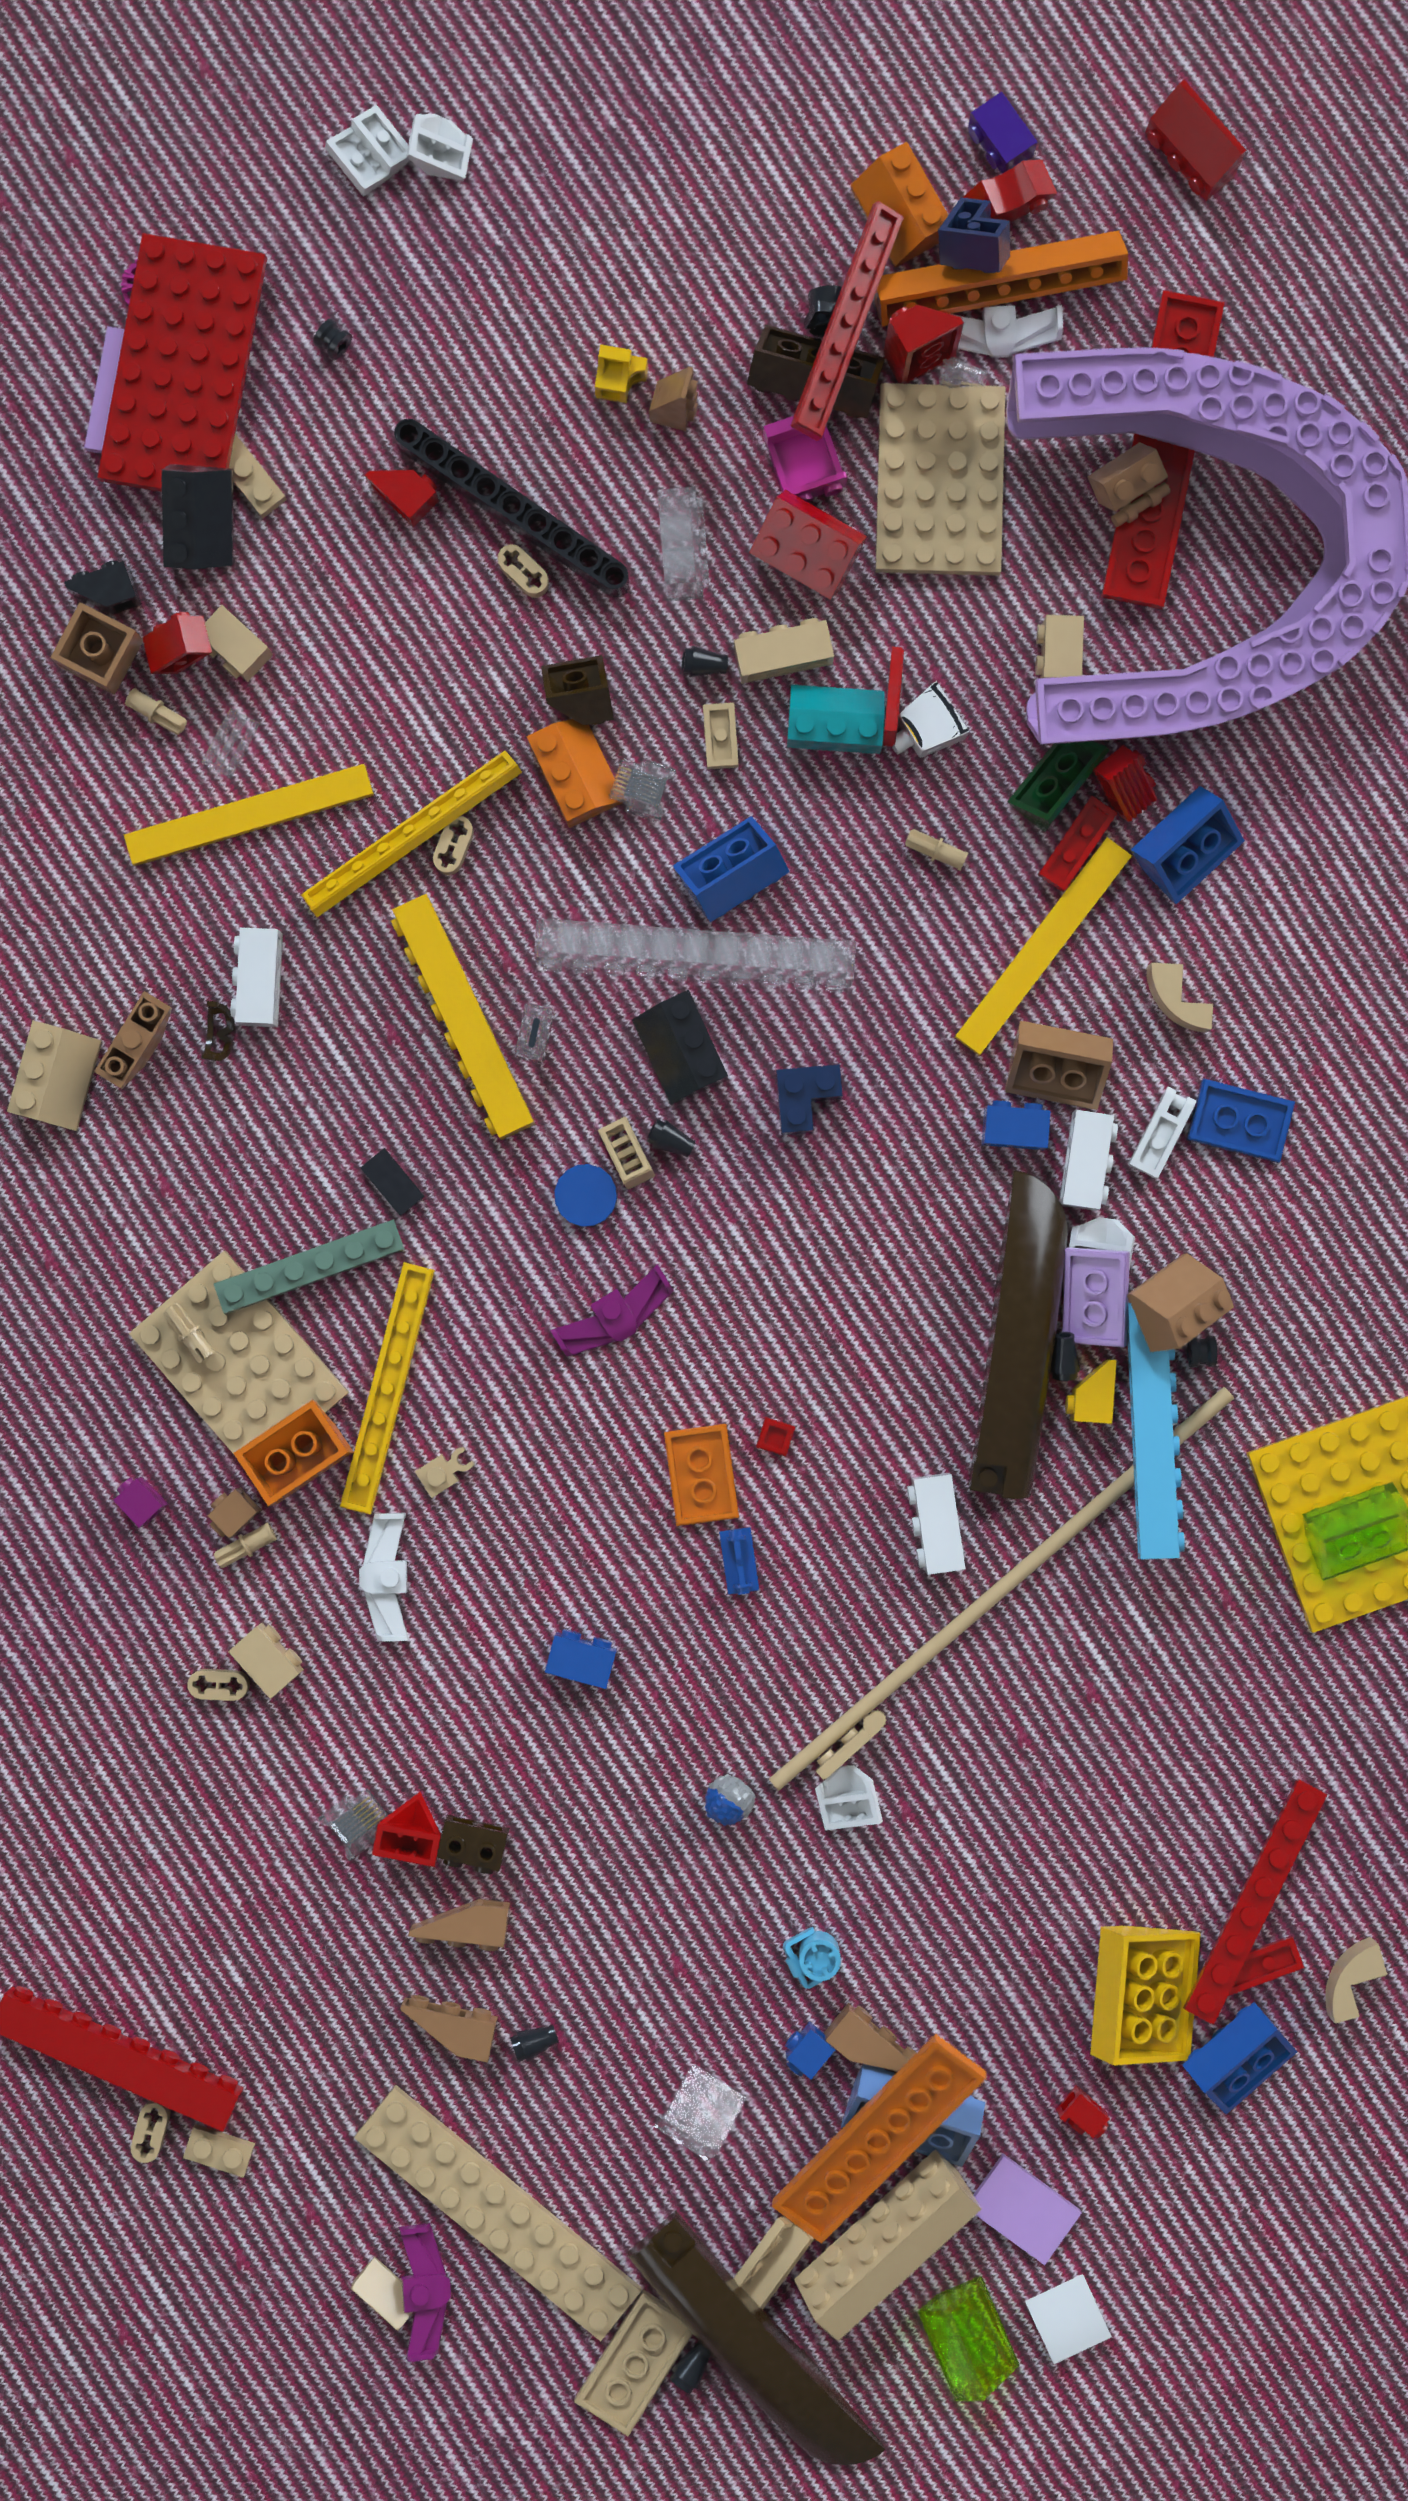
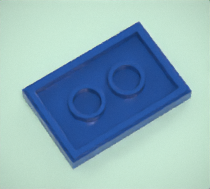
[1187,1078,1295,1163]

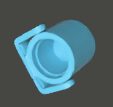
[783,1927,841,1989]

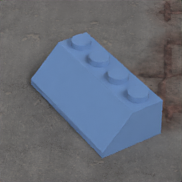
[841,2064,985,2167]

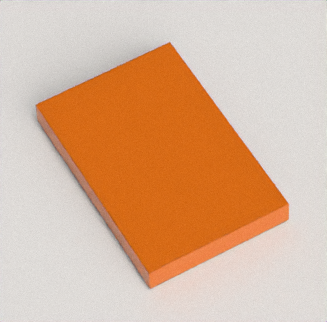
[664,1423,739,1526]

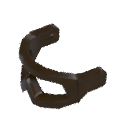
[201,1001,235,1061]

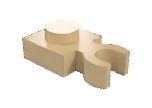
[415,1447,475,1498]

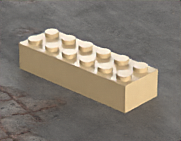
[794,2149,982,2341]

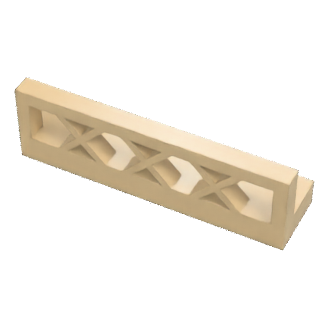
[734,2217,814,2310]

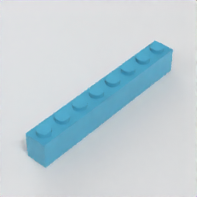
[1127,1303,1185,1559]

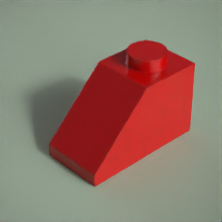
[365,470,439,528]

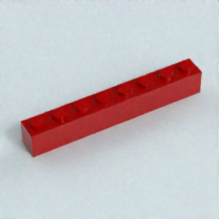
[0,1986,244,2132]

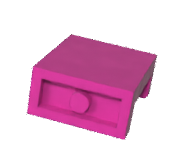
[763,416,847,503]

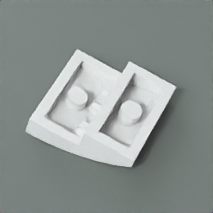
[325,105,410,196]
[1025,2274,1112,2364]

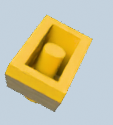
[1065,1360,1117,1424]

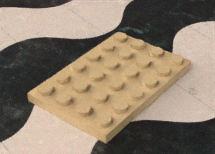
[875,383,1005,576]
[129,1250,350,1453]

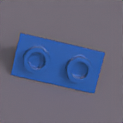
[719,1527,759,1595]

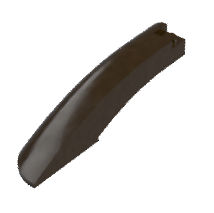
[968,1170,1068,1499]
[627,2210,886,2465]

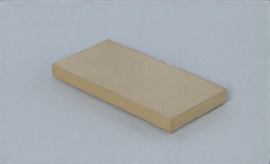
[574,2289,692,2437]

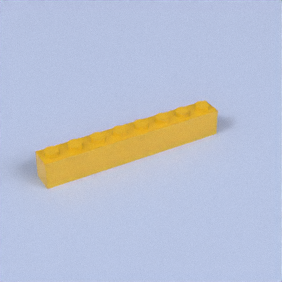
[391,894,535,1140]

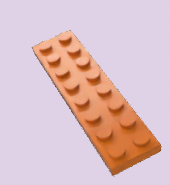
[772,2033,986,2244]

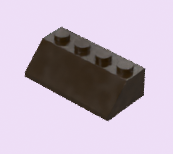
[747,324,885,419]

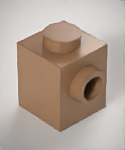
[208,1487,262,1539]

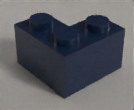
[938,197,1010,273]
[776,1064,843,1136]

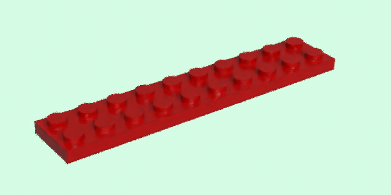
[1101,290,1225,610]

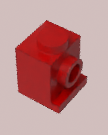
[1056,2085,1110,2139]

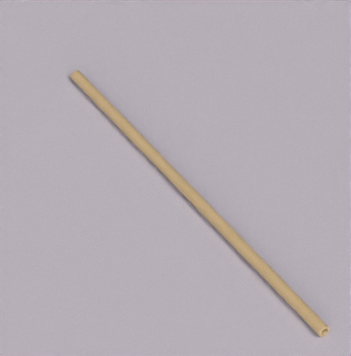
[769,1387,1234,1791]

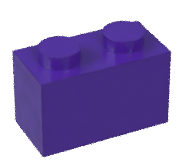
[968,91,1038,174]

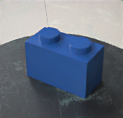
[981,1100,1051,1150]
[545,1629,617,1689]

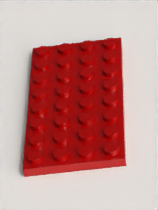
[97,233,267,492]

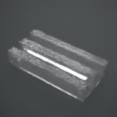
[201,707,260,779]

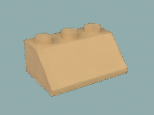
[7,1020,102,1131]

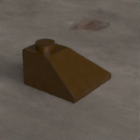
[541,655,614,725]

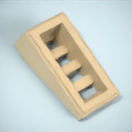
[598,1116,655,1189]

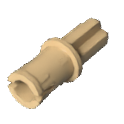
[125,688,187,735]
[905,829,968,870]
[163,1303,215,1364]
[214,1522,277,1568]

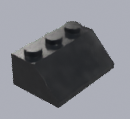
[161,464,233,569]
[632,990,728,1105]

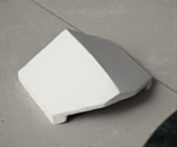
[406,113,473,181]
[1069,1217,1135,1271]
[815,1765,883,1831]

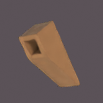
[649,367,698,431]
[408,1899,510,1951]
[400,1995,498,2063]
[824,2003,917,2071]

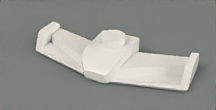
[952,305,1063,358]
[359,1513,409,1641]

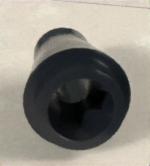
[681,645,728,677]
[646,1119,695,1157]
[1050,1332,1081,1381]
[510,2024,559,2062]
[670,2341,711,2394]

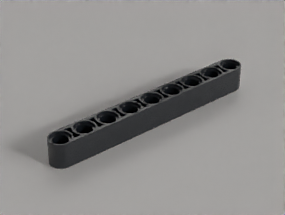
[394,419,629,598]

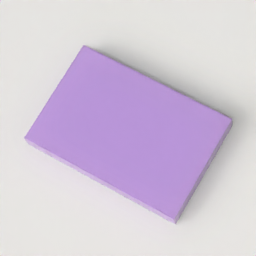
[1062,1248,1130,1347]
[973,2153,1082,2265]

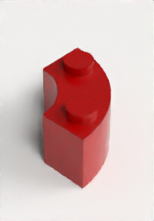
[962,159,1058,222]

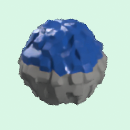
[705,1774,755,1826]

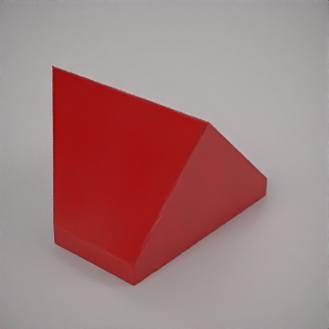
[372,1792,441,1867]

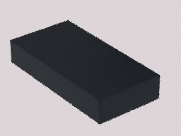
[360,1148,425,1217]

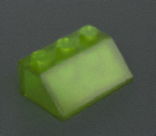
[1302,1482,1408,1581]
[917,2276,1020,2401]

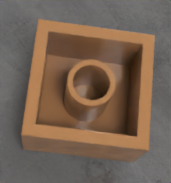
[50,602,143,695]

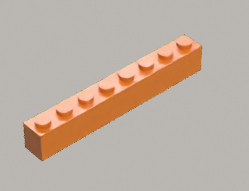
[874,230,1128,327]

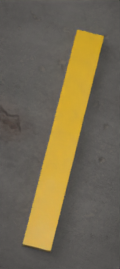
[301,750,522,917]
[123,764,374,866]
[955,837,1132,1056]
[340,1262,435,1515]

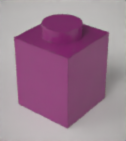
[113,1477,168,1528]

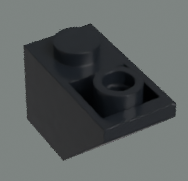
[64,561,142,615]

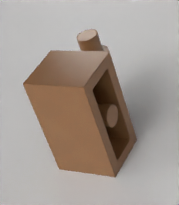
[1087,442,1171,527]

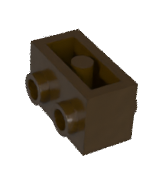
[437,1815,510,1874]

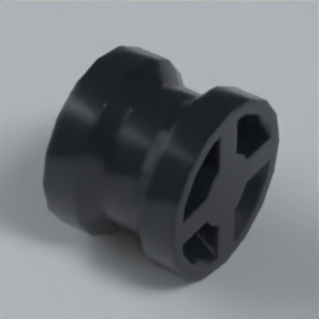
[313,318,352,360]
[1187,1336,1218,1368]

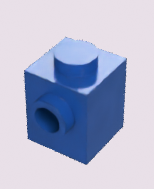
[785,2021,835,2079]

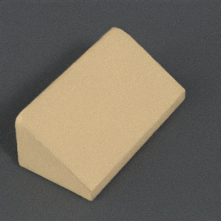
[351,2256,413,2330]

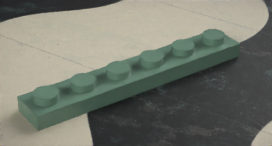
[213,1219,405,1315]

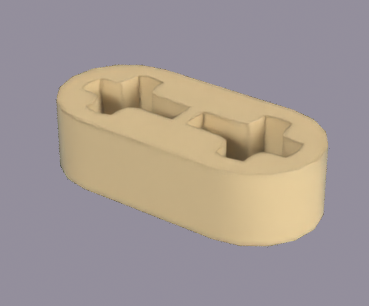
[497,544,549,598]
[433,816,474,875]
[187,1669,250,1701]
[131,2100,171,2163]

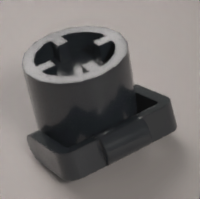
[804,285,842,338]

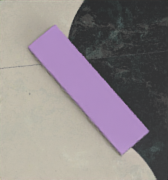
[84,326,124,454]

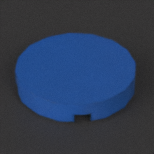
[554,1164,617,1227]

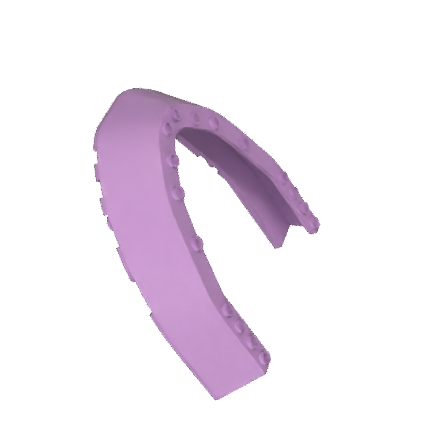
[1006,348,1408,744]

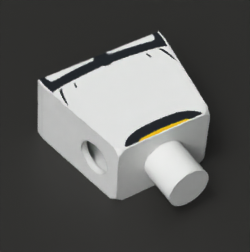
[892,681,969,758]

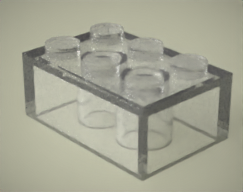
[657,487,709,602]

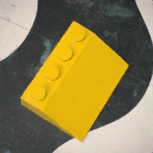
[1090,1926,1201,2065]

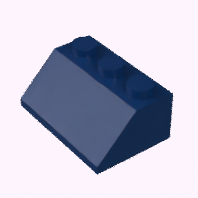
[1131,786,1245,904]
[673,816,790,922]
[1182,2002,1297,2115]

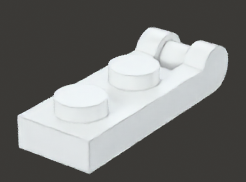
[1128,1087,1196,1179]

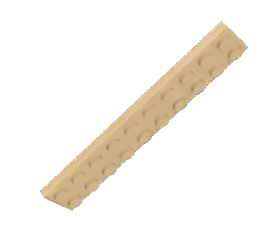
[354,2085,641,2342]

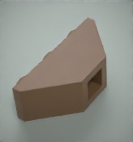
[94,991,172,1089]

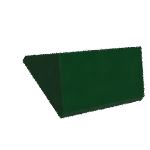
[1007,741,1109,833]

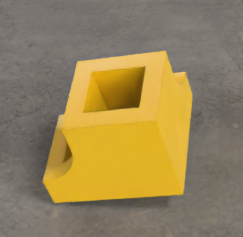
[595,344,648,403]

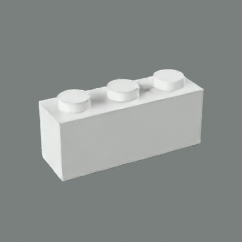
[230,927,283,1027]
[1059,1110,1118,1211]
[907,1473,966,1575]

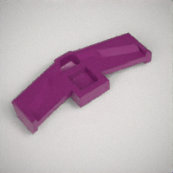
[550,1264,674,1357]
[399,2223,451,2362]

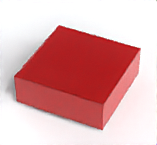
[756,1417,796,1457]

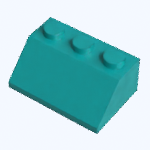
[787,684,885,754]

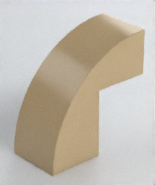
[1146,963,1213,1033]
[1325,1937,1388,2024]

